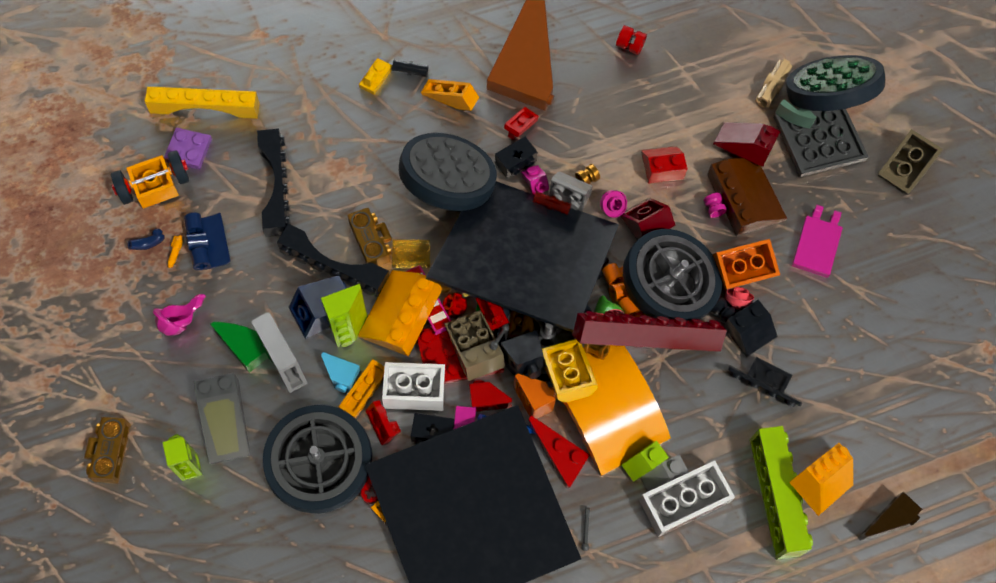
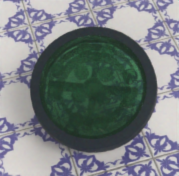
[786,55,885,111]

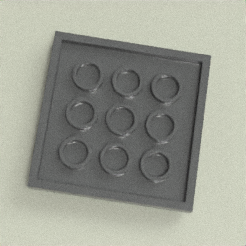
[773,108,869,177]

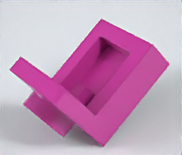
[521,165,549,195]

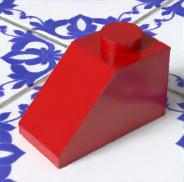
[469,380,512,412]

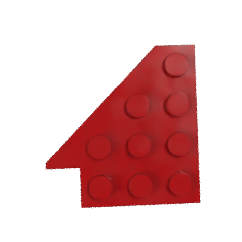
[417,328,504,384]

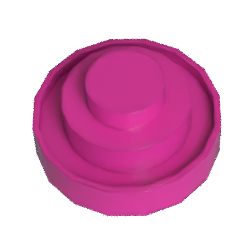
[600,190,627,218]

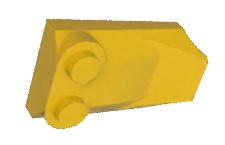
[542,339,598,402]

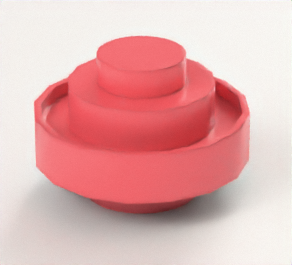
[725,287,754,310]

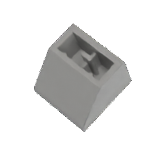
[549,171,593,211]

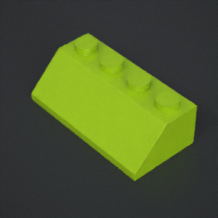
[321,284,367,347]

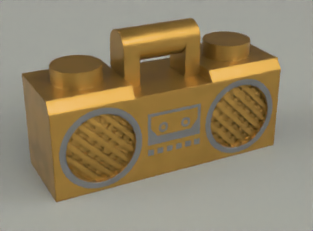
[347,208,392,266]
[84,417,131,484]

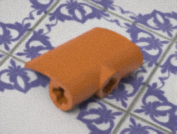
[602,263,645,317]

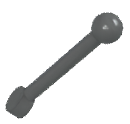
[489,324,509,350]
[581,508,590,551]

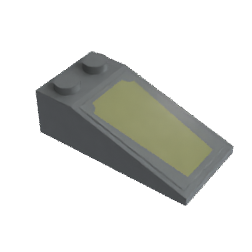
[194,373,250,464]

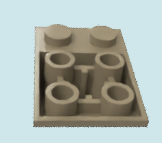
[445,310,505,382]

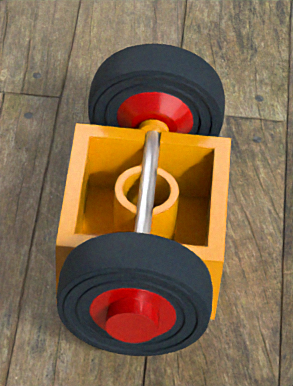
[111,150,189,209]

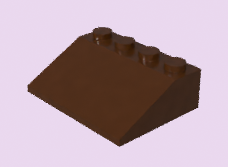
[707,158,788,236]

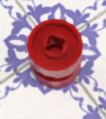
[616,25,647,55]

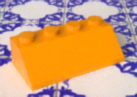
[789,443,853,516]

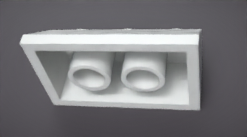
[382,362,445,411]

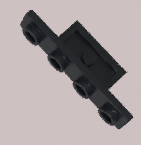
[728,357,802,407]

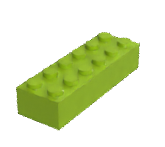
[749,426,813,560]

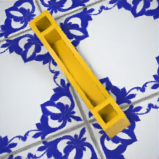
[145,86,260,119]

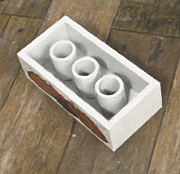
[639,460,735,537]

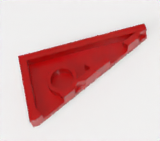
[528,415,590,488]

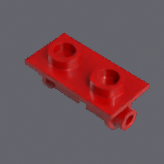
[475,298,509,331]

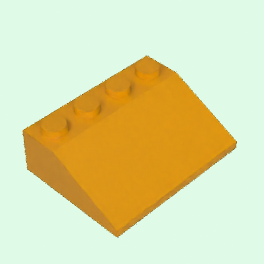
[358,270,442,357]

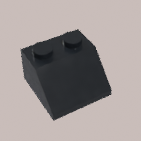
[723,299,778,357]

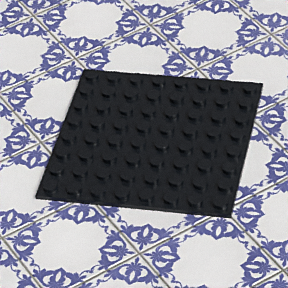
[426,181,619,333]
[365,405,581,583]

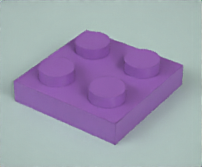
[164,128,212,170]

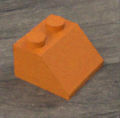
[513,374,556,419]

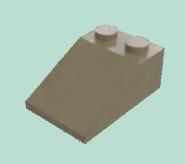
[878,129,943,194]

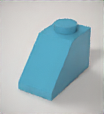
[321,352,361,393]

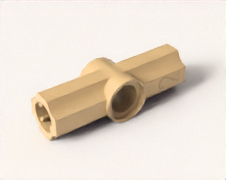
[755,59,792,108]

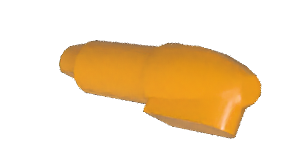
[168,235,183,268]

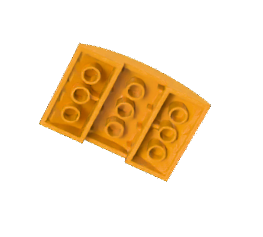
[544,345,671,476]

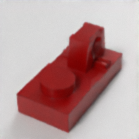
[504,107,539,140]
[365,400,401,446]

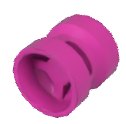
[703,193,727,218]

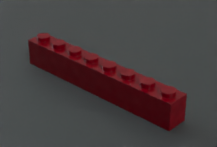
[572,311,727,352]

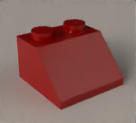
[641,146,688,184]

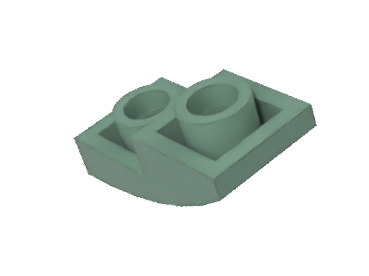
[775,99,817,129]

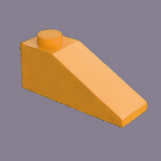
[421,79,479,111]

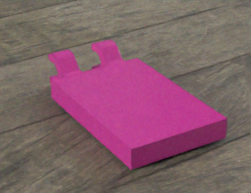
[792,204,843,278]

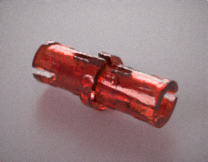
[533,191,572,215]

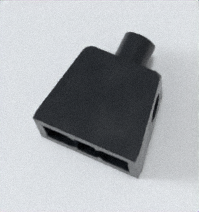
[501,330,544,379]

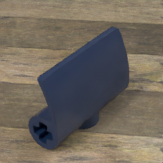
[184,212,230,270]

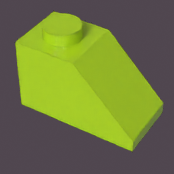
[621,441,669,482]

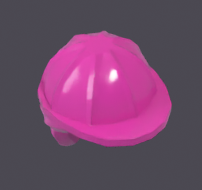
[153,294,206,336]

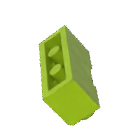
[162,434,203,481]

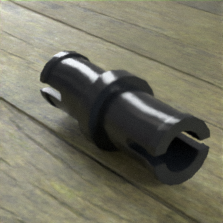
[392,59,429,77]

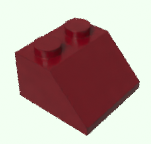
[621,198,676,239]

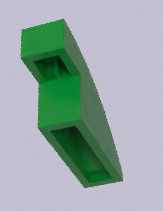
[210,322,274,373]

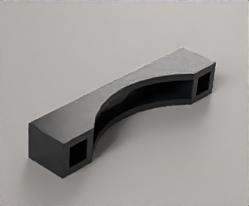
[257,128,291,237]
[277,224,389,296]

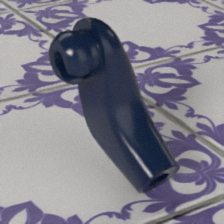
[127,229,165,250]

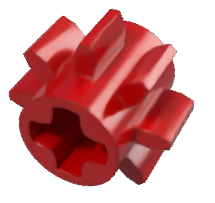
[443,292,466,317]

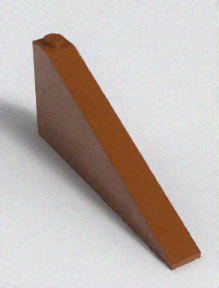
[487,0,555,111]

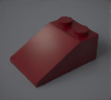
[713,122,780,167]

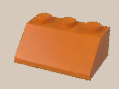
[712,239,780,290]

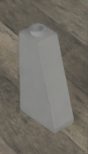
[251,312,308,393]

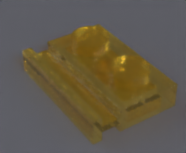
[392,240,430,268]

